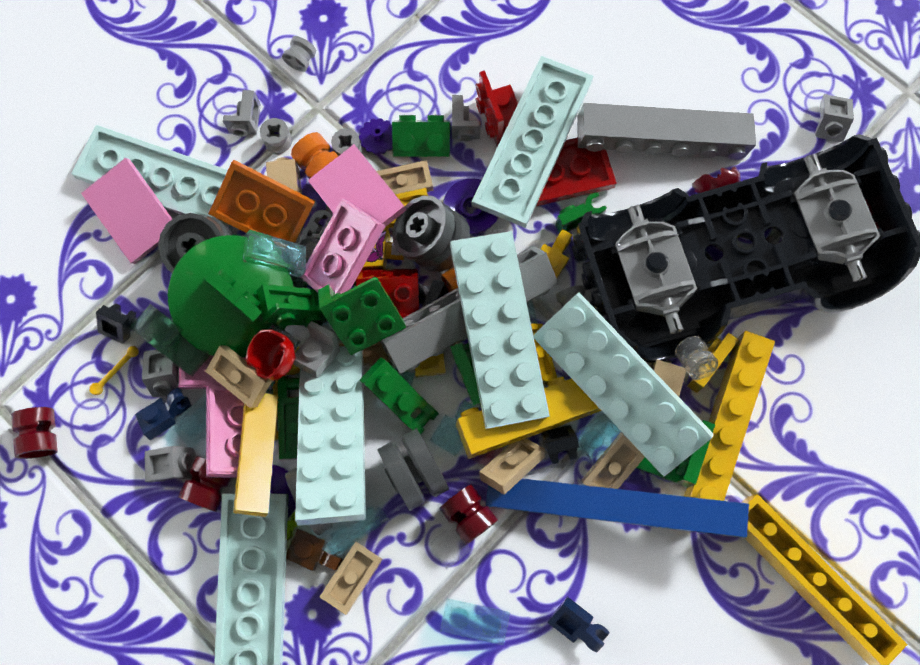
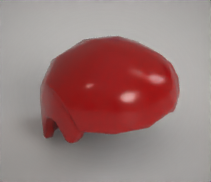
[246,329,296,381]

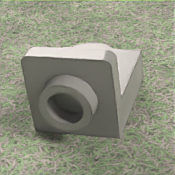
[222,90,261,137]
[815,94,854,142]
[452,95,481,142]
[293,321,340,378]
[142,346,182,397]
[145,446,195,482]

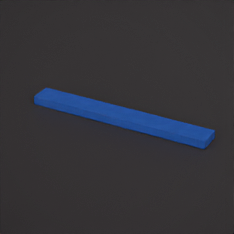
[485,478,749,538]

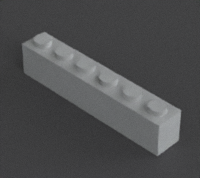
[577,103,756,160]
[380,246,559,374]

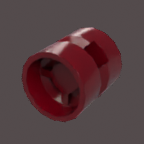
[11,407,58,459]
[178,456,231,512]
[439,484,498,545]

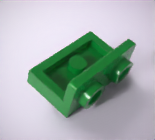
[392,115,450,157]
[257,284,326,328]

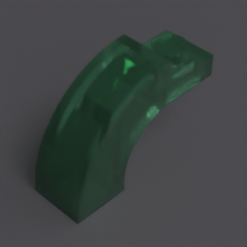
[130,304,210,376]

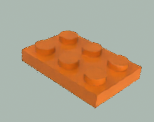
[208,160,315,254]

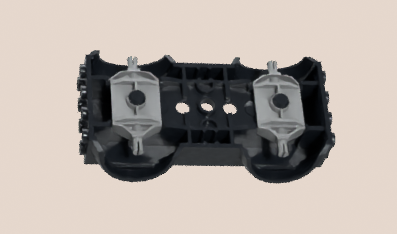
[572,134,920,363]

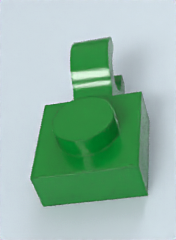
[555,192,607,233]

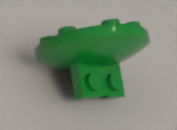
[168,235,293,358]

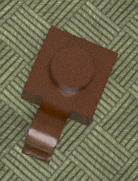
[286,528,344,571]

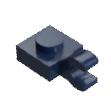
[135,388,192,440]
[547,596,610,653]

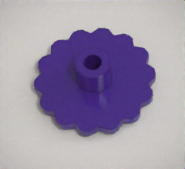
[359,118,393,155]

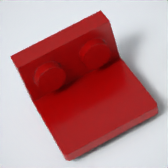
[475,70,518,147]
[356,269,419,318]

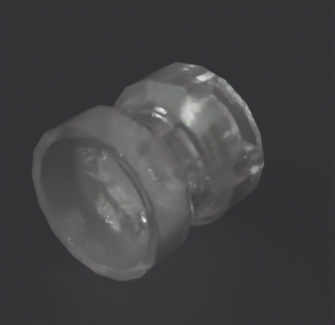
[675,336,718,380]

